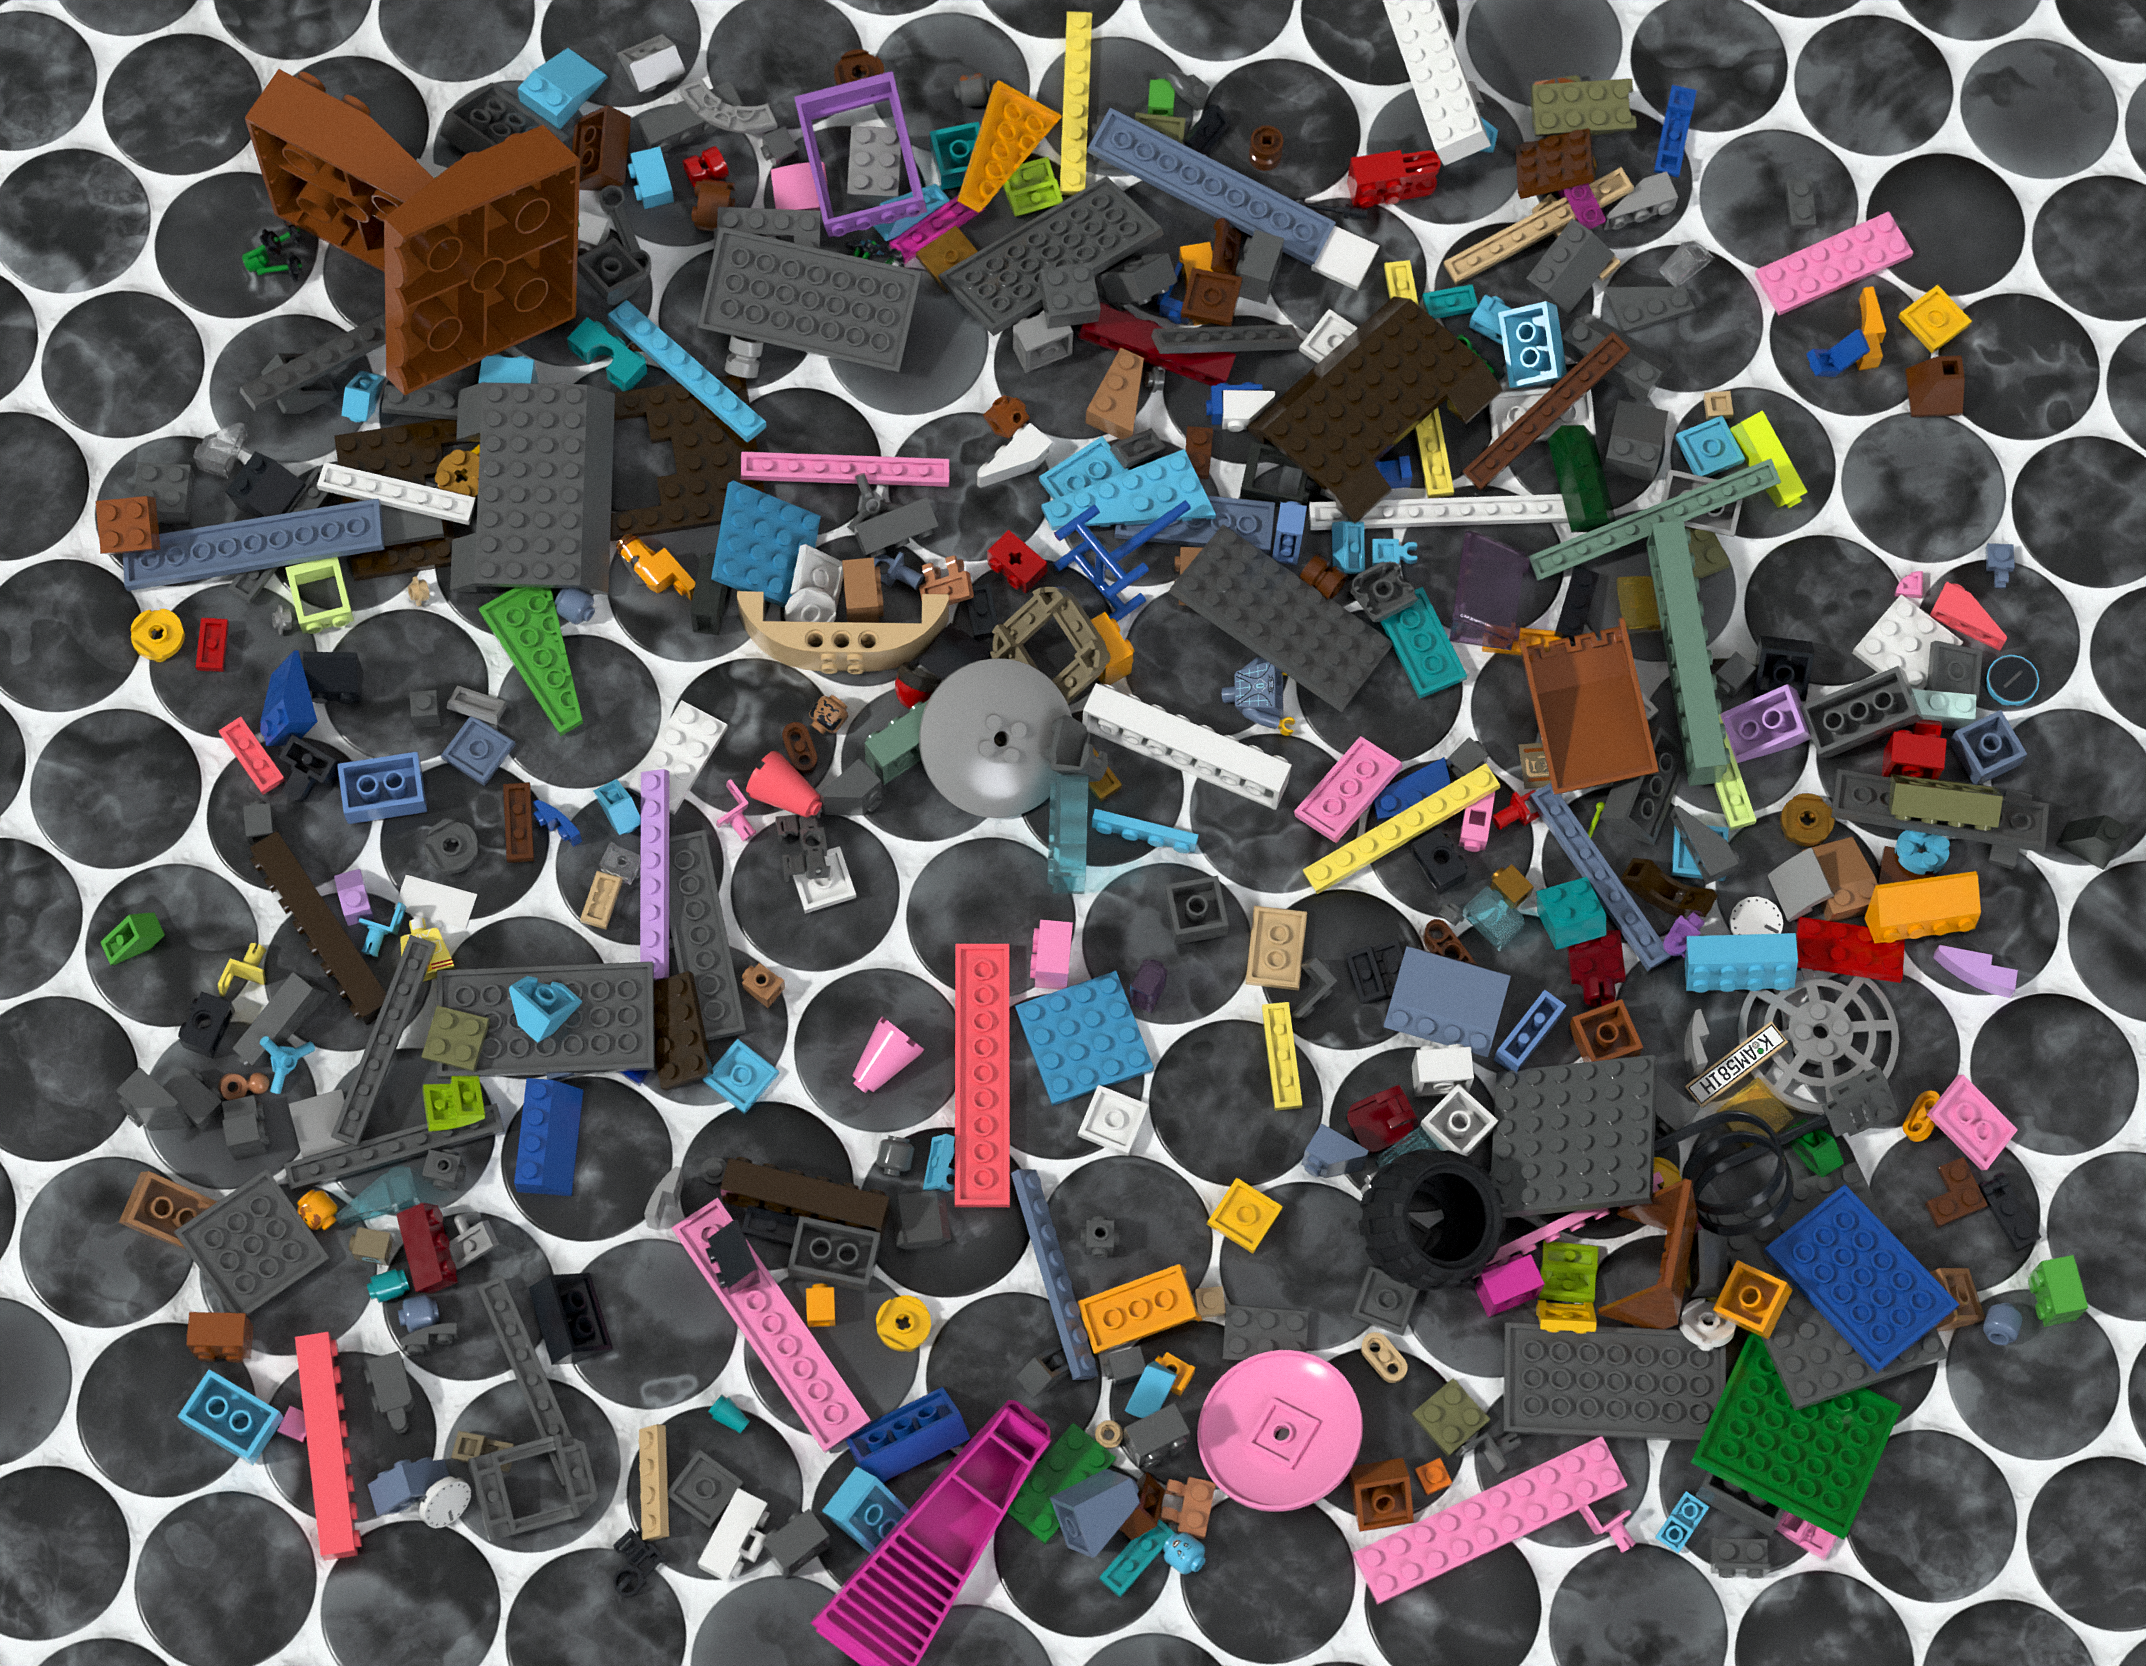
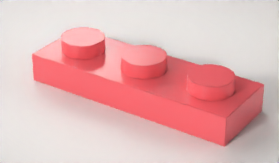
[219,717,285,795]

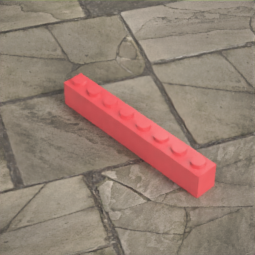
[295,1332,362,1561]

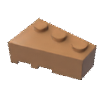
[1086,348,1144,440]

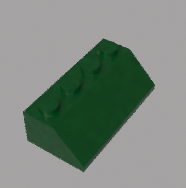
[1548,425,1616,533]

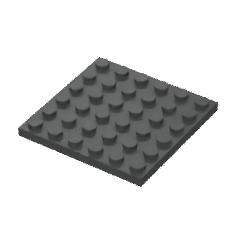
[1491,1055,1657,1218]

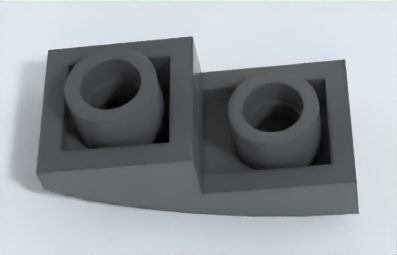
[400,1323,460,1355]

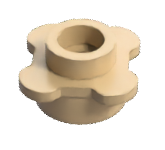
[408,576,429,607]

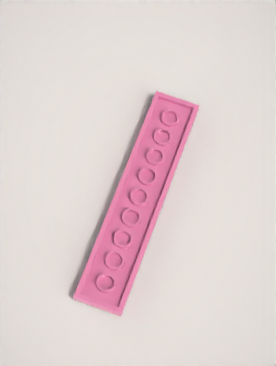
[672,1198,871,1454]
[1353,1437,1628,1605]

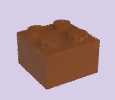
[95,496,161,555]
[1568,999,1643,1062]
[186,1312,253,1363]

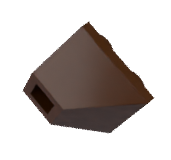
[1905,355,1965,417]

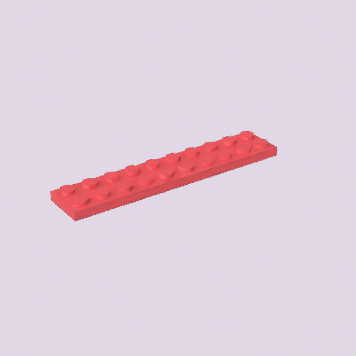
[955,944,1010,1207]

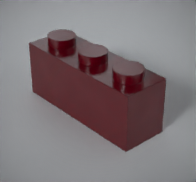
[396,1203,458,1294]

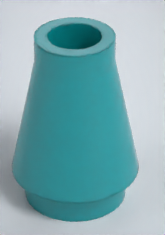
[708,1394,750,1434]

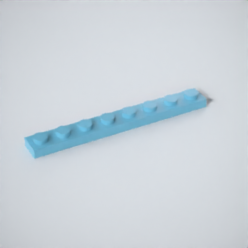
[608,300,766,443]

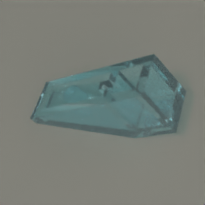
[336,1166,420,1227]

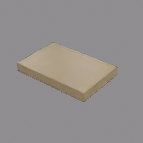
[1245,906,1307,991]

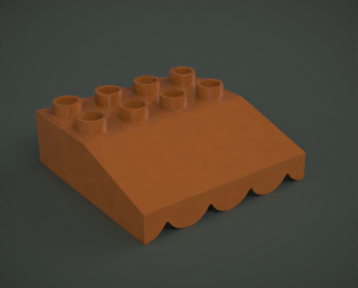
[245,69,435,272]
[384,125,580,396]

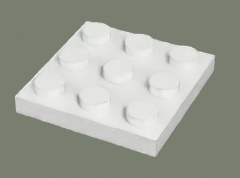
[1852,595,1963,690]

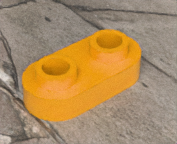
[1903,1090,1940,1142]

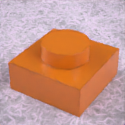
[1414,1458,1452,1496]

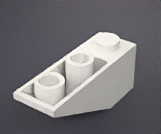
[977,423,1053,488]

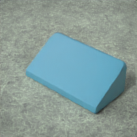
[1332,521,1365,574]
[1125,1361,1177,1418]

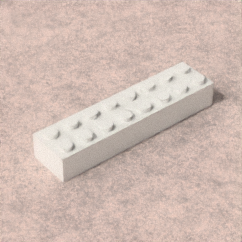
[1383,0,1491,166]
[1082,683,1292,810]

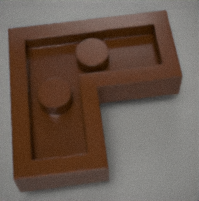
[1925,1157,1988,1228]

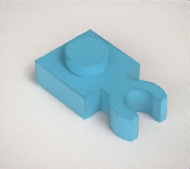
[1372,539,1417,567]

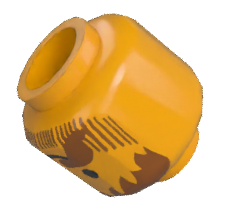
[297,1189,338,1231]

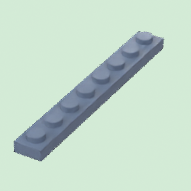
[1528,783,1671,971]
[1011,1169,1098,1380]

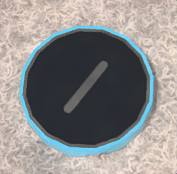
[1986,655,2039,706]

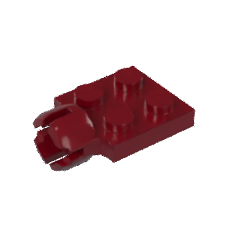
[1567,930,1626,1007]

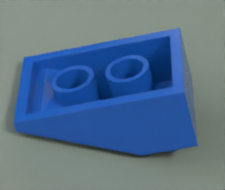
[260,650,318,746]

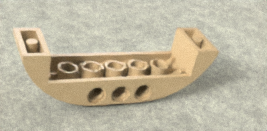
[737,591,949,674]

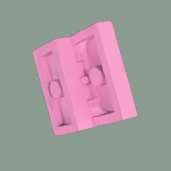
[771,162,829,211]
[1775,1511,1839,1561]

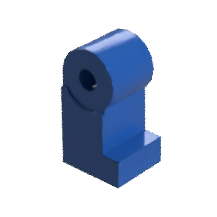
[1375,456,1412,489]

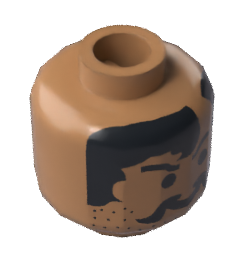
[809,694,848,735]

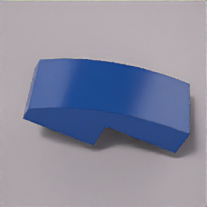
[533,800,582,847]

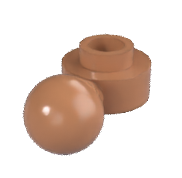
[218,1072,269,1100]

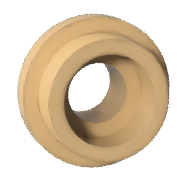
[1095,1420,1123,1449]

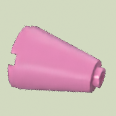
[852,1016,924,1093]

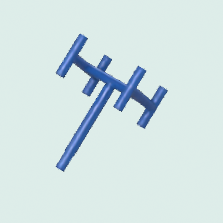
[1053,500,1191,622]

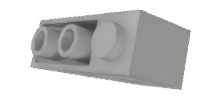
[1603,171,1678,231]

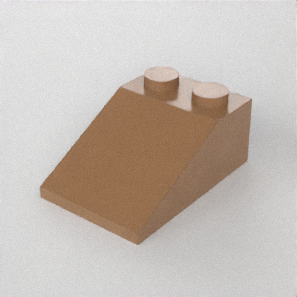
[1802,837,1878,922]
[118,1171,217,1250]

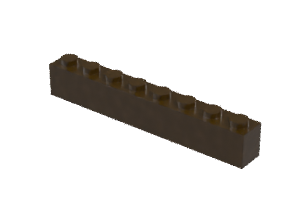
[250,831,387,1025]

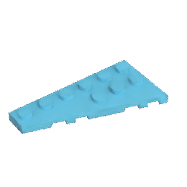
[1041,449,1216,531]

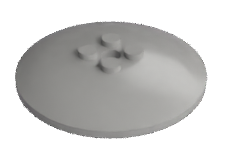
[919,658,1072,818]

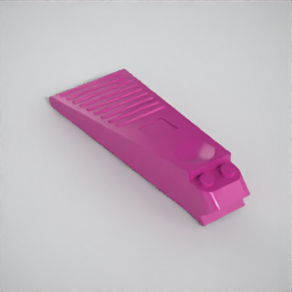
[810,1400,1051,1666]

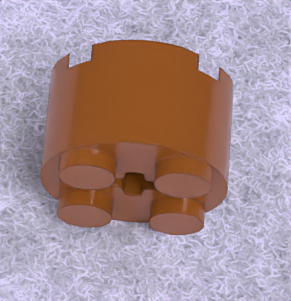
[691,179,735,232]

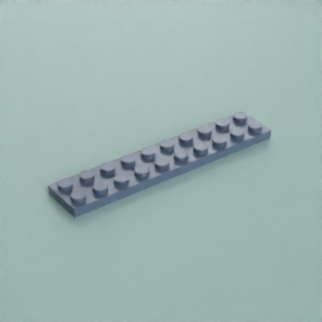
[1087,108,1336,266]
[123,498,384,591]

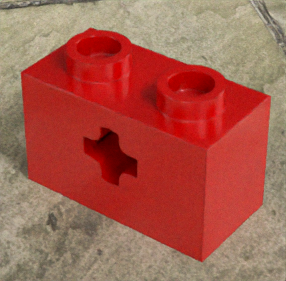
[987,530,1047,594]

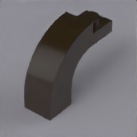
[1621,858,1718,919]

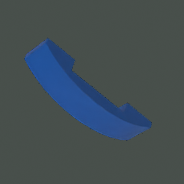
[1654,85,1697,178]

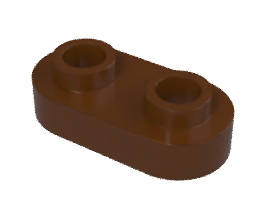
[782,722,818,774]

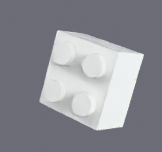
[1412,1044,1474,1097]
[1418,1084,1498,1157]

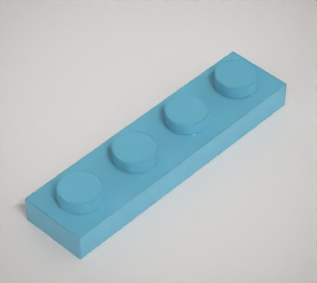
[1092,809,1198,854]

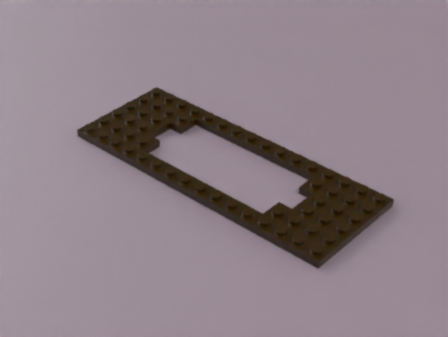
[334,375,765,581]

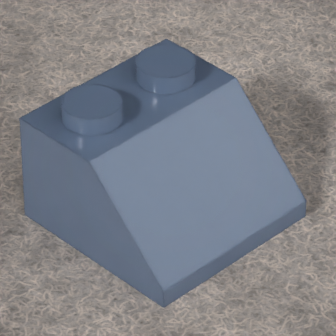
[1301,1123,1369,1178]

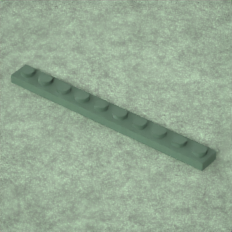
[1528,459,1781,581]

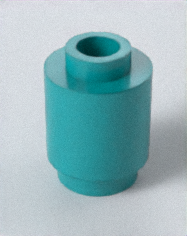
[366,1269,410,1303]

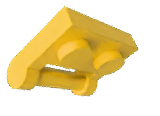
[1536,1300,1597,1334]

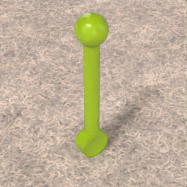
[1587,802,1605,838]

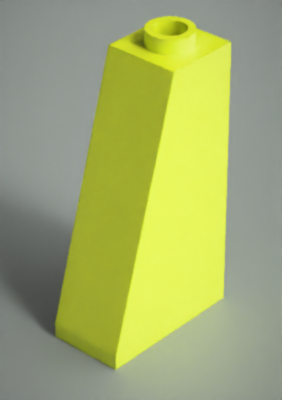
[1730,410,1807,508]

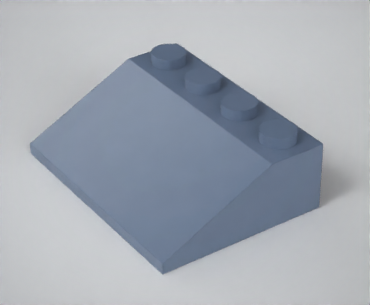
[1384,946,1511,1057]

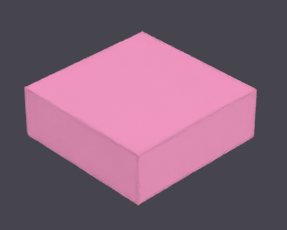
[278,1406,307,1443]

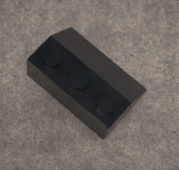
[529,1273,613,1365]

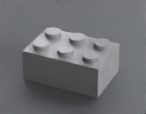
[847,126,902,209]

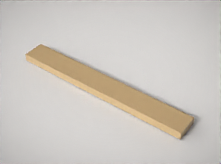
[1444,167,1634,285]

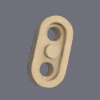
[1361,1332,1407,1383]

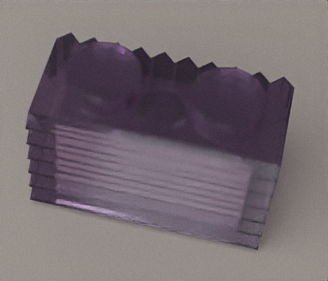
[1129,959,1168,1013]

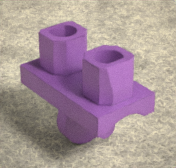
[1663,912,1705,958]

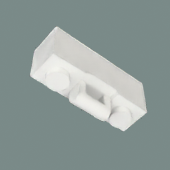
[698,1488,770,1583]

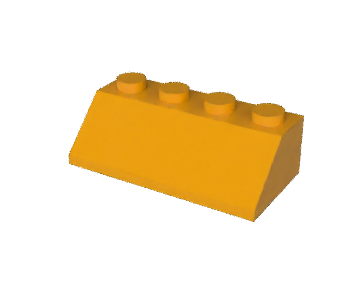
[1864,871,1981,943]

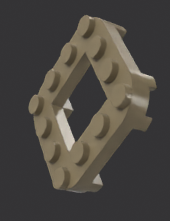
[990,586,1110,704]

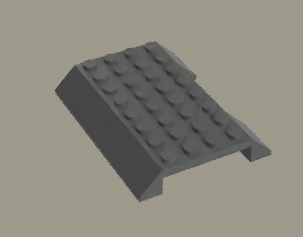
[450,382,615,595]

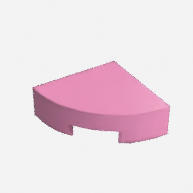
[1895,571,1923,598]

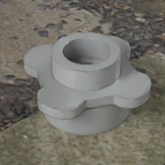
[272,605,292,635]

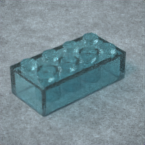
[1048,775,1088,894]

